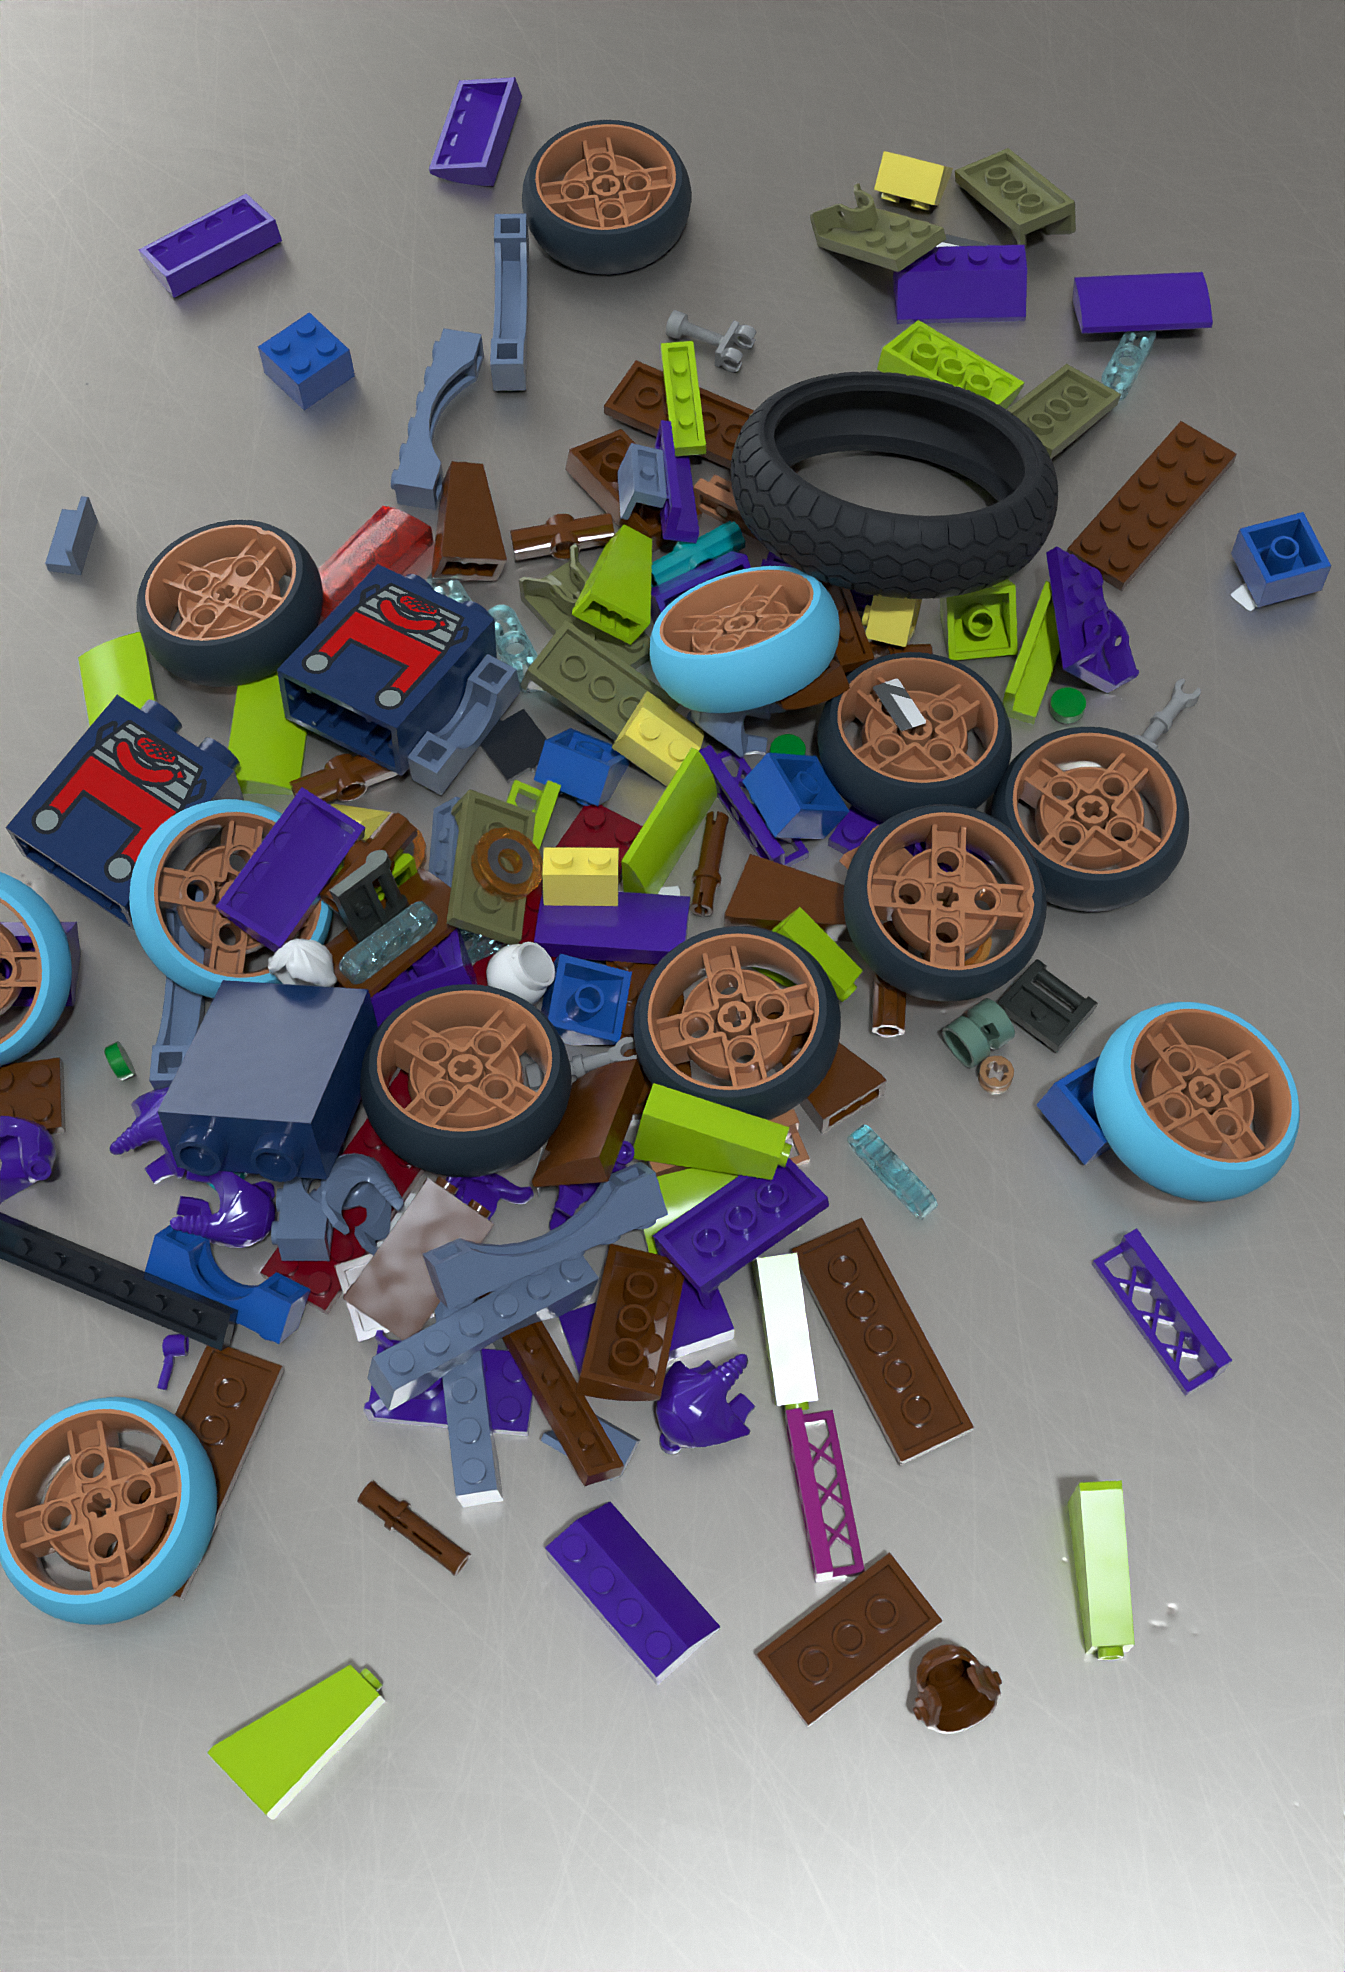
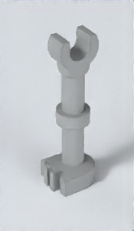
[1133,678,1201,753]
[526,1037,640,1092]

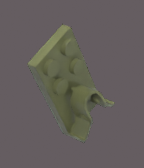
[954,148,1076,250]
[810,183,946,272]
[1007,364,1121,460]
[519,544,650,670]
[521,620,680,740]
[446,789,536,945]

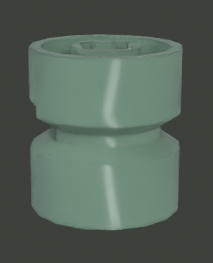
[942,998,1015,1068]

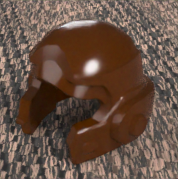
[913,1644,1002,1734]

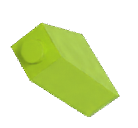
[751,907,863,1002]

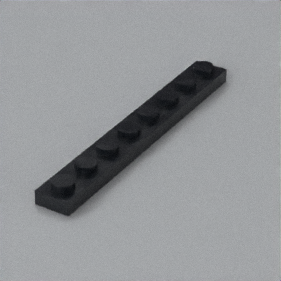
[0,1212,238,1351]

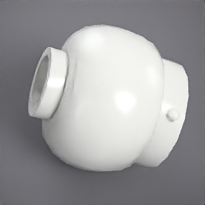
[486,942,555,1004]

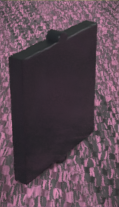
[480,709,547,783]

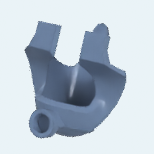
[686,702,786,758]
[309,1153,404,1255]

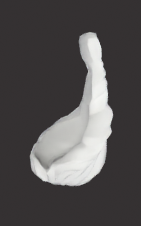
[268,938,337,987]

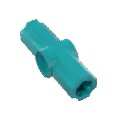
[651,521,746,588]

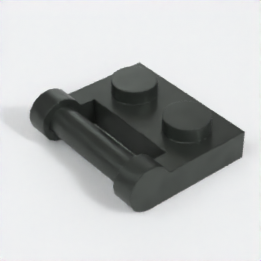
[329,850,410,948]
[998,959,1098,1052]

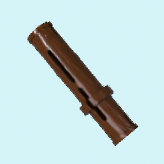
[690,811,729,916]
[357,1480,471,1576]

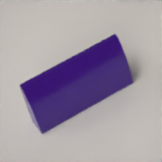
[429,77,522,186]
[138,193,282,298]
[1072,272,1213,333]
[216,787,365,952]
[534,891,690,964]
[558,1276,734,1377]

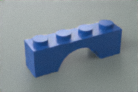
[145,1224,311,1344]

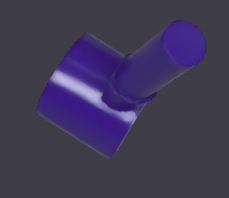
[157,1334,189,1390]

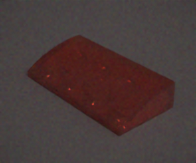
[318,506,434,619]

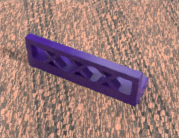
[654,420,699,543]
[699,745,809,867]
[1092,1228,1233,1396]

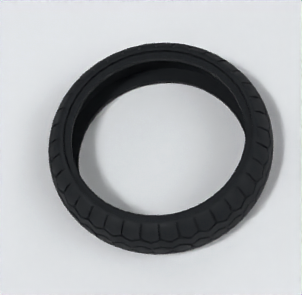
[731,371,1058,599]

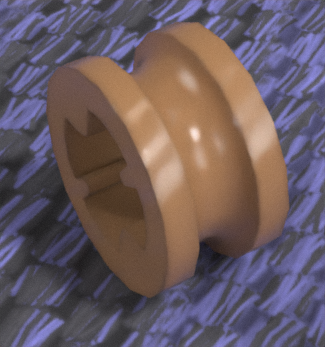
[978,1055,1014,1094]

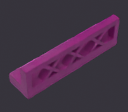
[785,1408,865,1583]

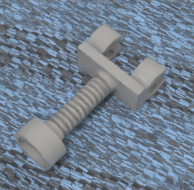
[666,310,757,372]

